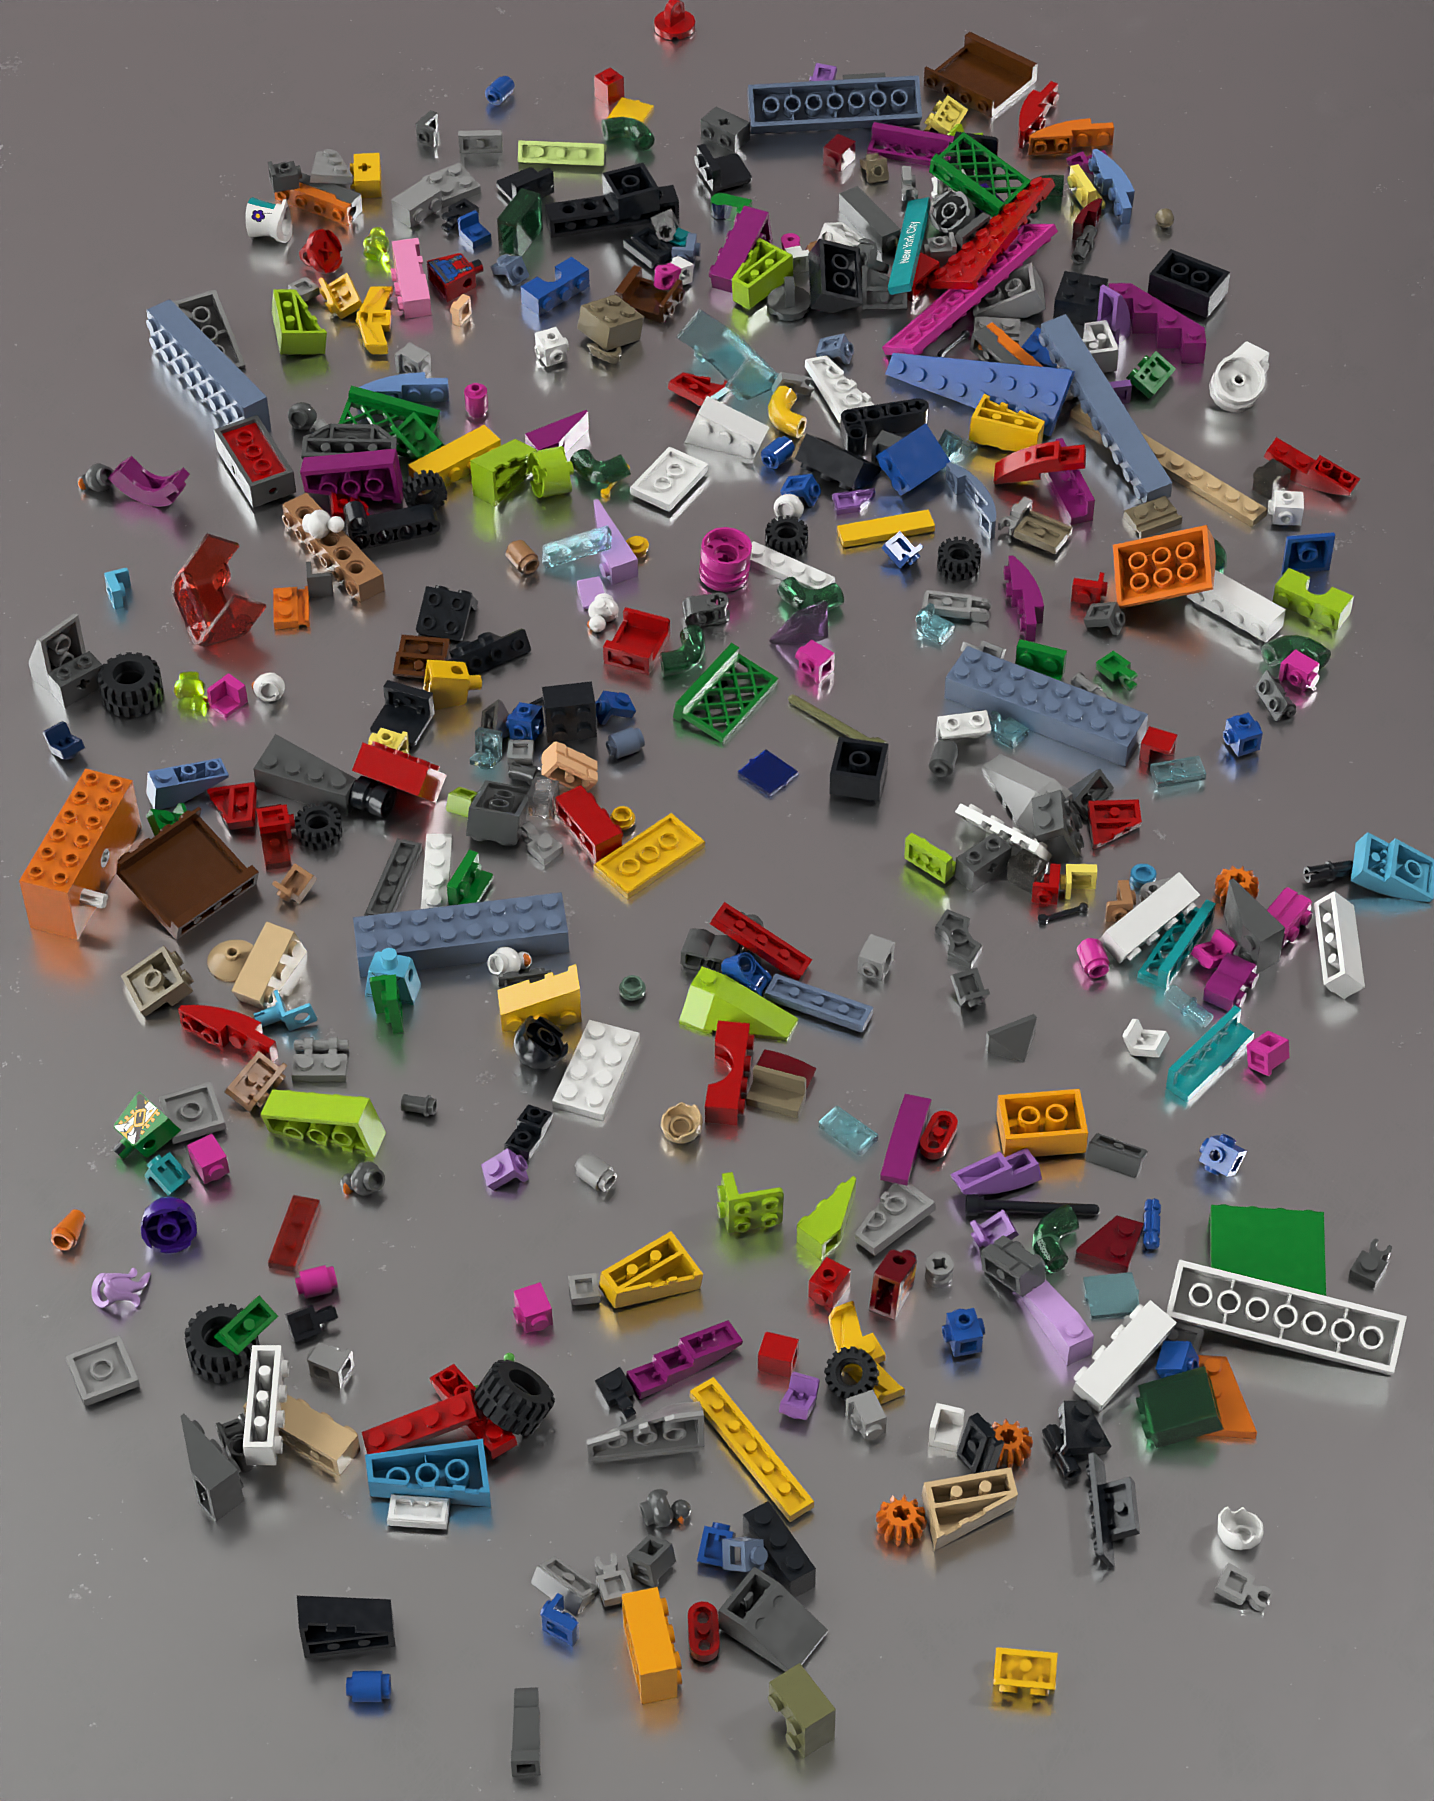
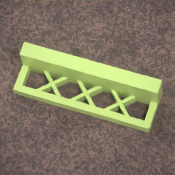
[518,140,607,166]

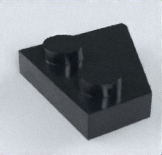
[1058,1400,1111,1456]

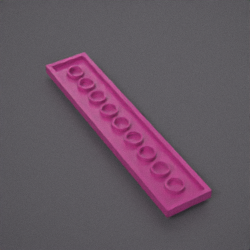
[882,224,1058,355]

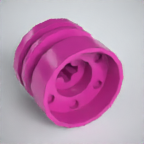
[699,527,752,592]

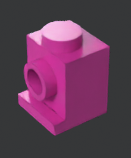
[795,640,835,684]
[1278,649,1320,691]
[1247,1031,1290,1076]

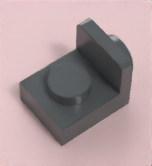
[1083,602,1125,635]

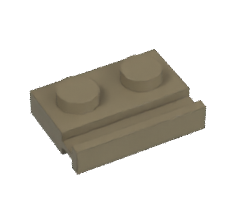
[1123,496,1183,539]
[1013,510,1073,554]

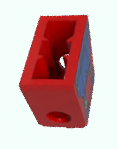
[427,253,484,302]

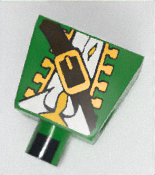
[112,1091,181,1160]

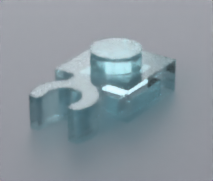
[989,711,1029,749]

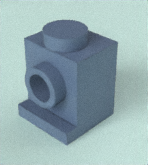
[722,1536,768,1572]

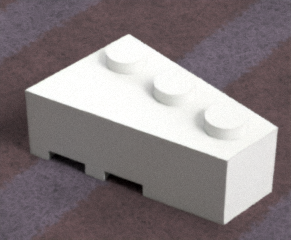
[684,396,769,460]

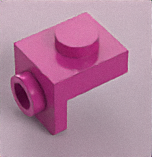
[1191,929,1238,969]

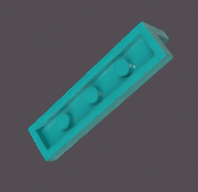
[1137,899,1216,990]
[1166,1005,1254,1103]

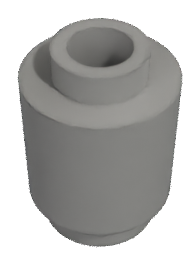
[575,1153,617,1192]

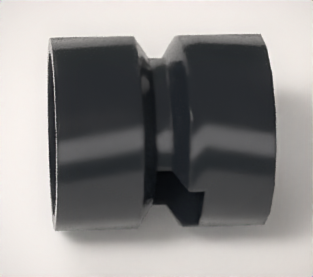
[349,776,397,818]

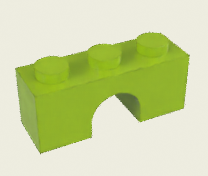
[1272,568,1354,630]

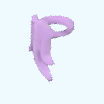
[92,1268,151,1308]

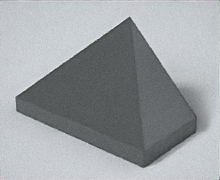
[479,699,510,750]
[1068,769,1114,820]
[985,1014,1037,1062]

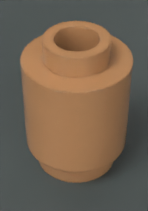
[506,540,539,574]

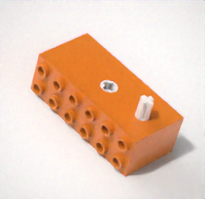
[19,768,142,940]

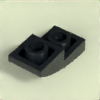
[504,1104,553,1161]

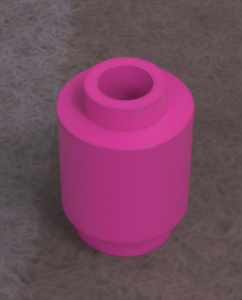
[464,383,488,418]
[1076,938,1110,978]
[295,1265,338,1299]

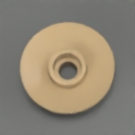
[207,940,254,982]

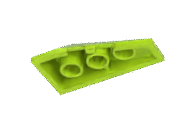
[679,966,798,1041]

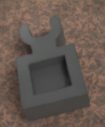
[1349,1238,1392,1288]

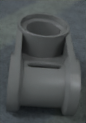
[682,592,730,628]
[215,1413,256,1472]

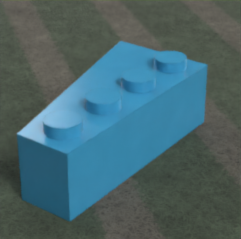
[365,1439,491,1507]

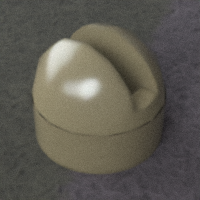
[1155,208,1174,228]

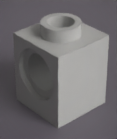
[858,934,895,981]

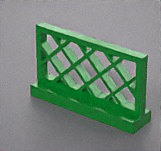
[929,132,1031,218]
[338,385,440,459]
[673,643,779,743]

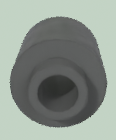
[929,739,958,776]

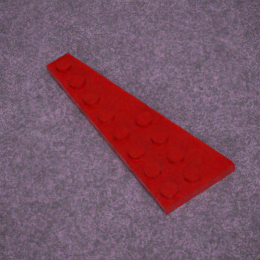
[927,177,1055,290]

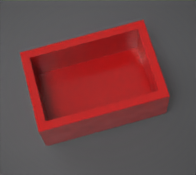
[352,741,447,803]

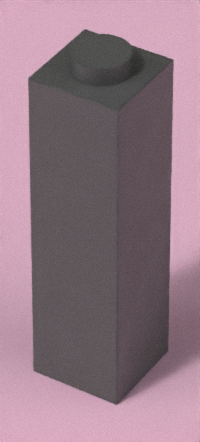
[839,186,901,254]

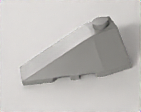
[173,289,245,369]
[982,754,1073,839]
[587,1401,704,1461]

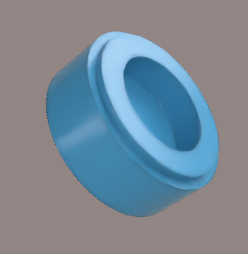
[1130,864,1157,889]

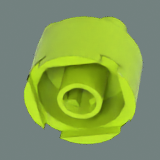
[527,446,574,498]

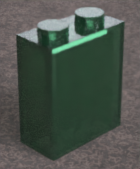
[497,188,543,256]
[1136,1366,1224,1449]

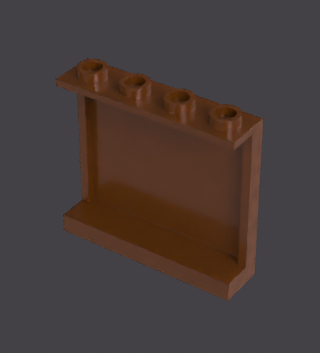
[924,32,1038,118]
[116,806,259,940]

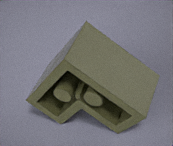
[768,1663,836,1758]

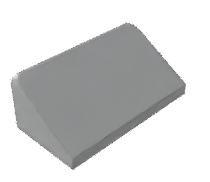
[531,1556,599,1615]

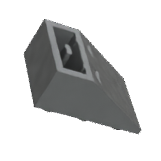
[181,1414,244,1521]
[718,1567,828,1672]

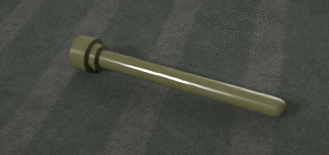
[788,694,888,744]

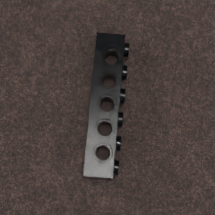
[545,185,679,238]

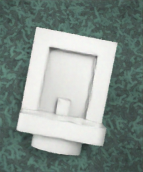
[1123,1019,1170,1057]

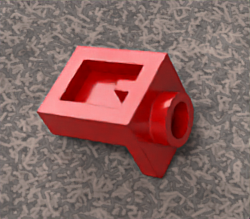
[256,804,296,839]
[1031,864,1061,905]

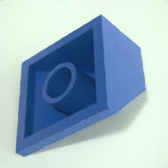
[1281,533,1335,574]

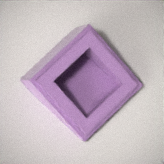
[577,576,604,610]

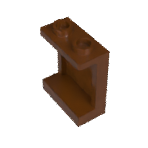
[615,265,685,324]

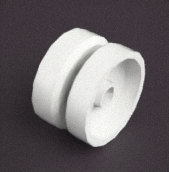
[1209,354,1265,413]

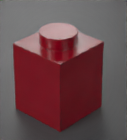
[823,134,856,172]

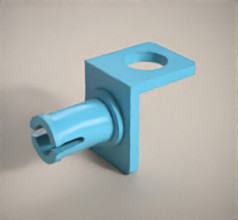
[253,990,317,1032]

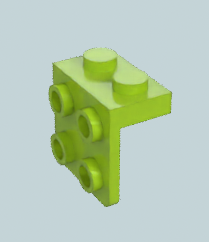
[717,1172,784,1233]

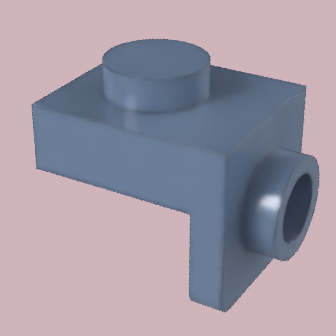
[671,233,701,264]
[490,254,529,286]

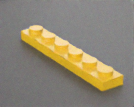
[690,1377,814,1522]

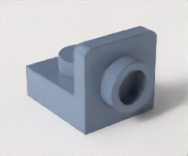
[816,334,854,365]

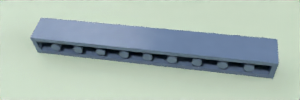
[1039,314,1172,503]

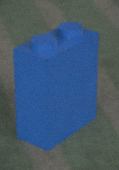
[875,423,951,496]

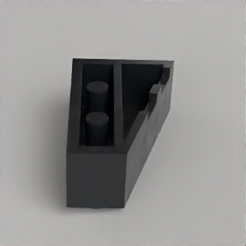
[297,1595,396,1658]

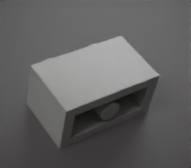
[391,179,443,228]

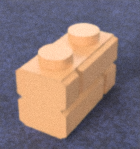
[542,741,598,792]

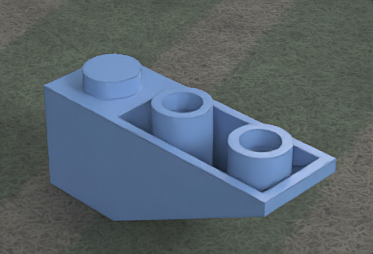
[146,758,229,810]

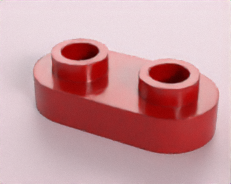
[920,1110,958,1159]
[688,1601,720,1662]

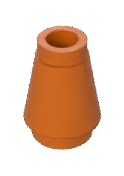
[51,1209,86,1250]

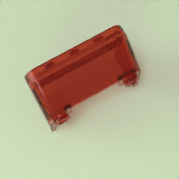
[171,533,266,647]

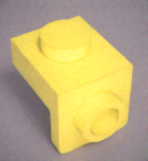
[1060,864,1098,900]

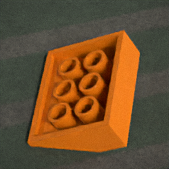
[1113,525,1216,609]

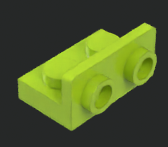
[904,832,956,883]

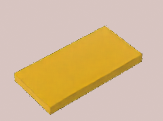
[594,813,705,900]

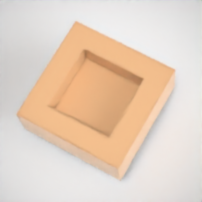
[450,294,472,327]

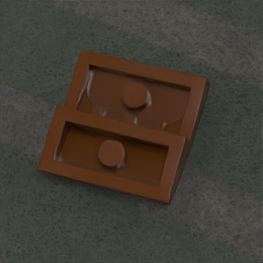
[393,634,451,678]

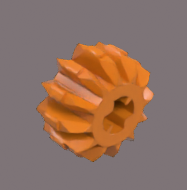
[1215,865,1259,904]
[992,1419,1033,1469]
[876,1494,927,1547]

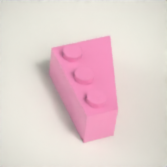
[390,238,432,319]

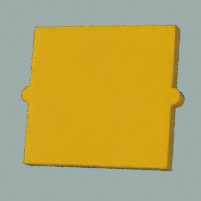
[607,97,654,130]

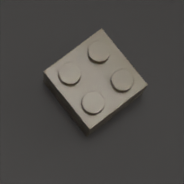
[577,295,644,351]

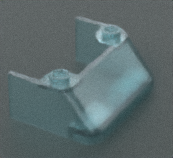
[676,309,779,401]

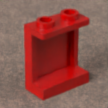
[603,607,671,676]

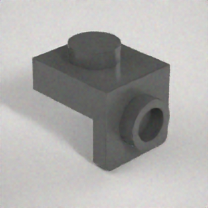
[415,110,439,147]
[950,967,990,1008]

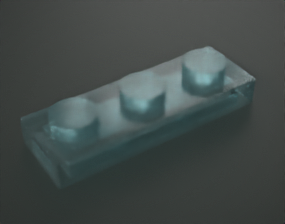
[542,525,612,568]

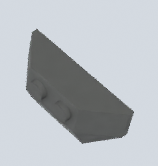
[301,424,397,459]

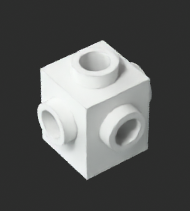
[535,327,569,367]
[1268,491,1304,526]

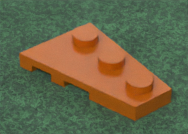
[1197,1355,1257,1439]

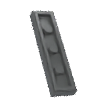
[364,839,422,916]

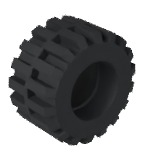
[98,652,164,717]
[184,1303,260,1383]
[474,1360,555,1436]

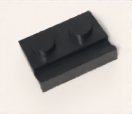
[623,227,673,269]
[956,1413,1005,1474]

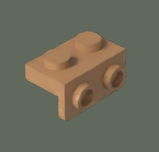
[224,1051,287,1112]

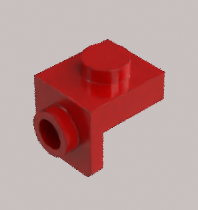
[1071,572,1108,604]

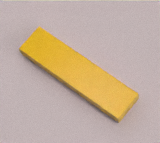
[837,509,935,548]

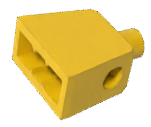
[423,660,482,710]

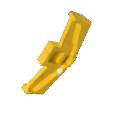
[356,286,393,354]
[828,1301,905,1405]

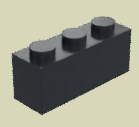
[743,1501,816,1597]

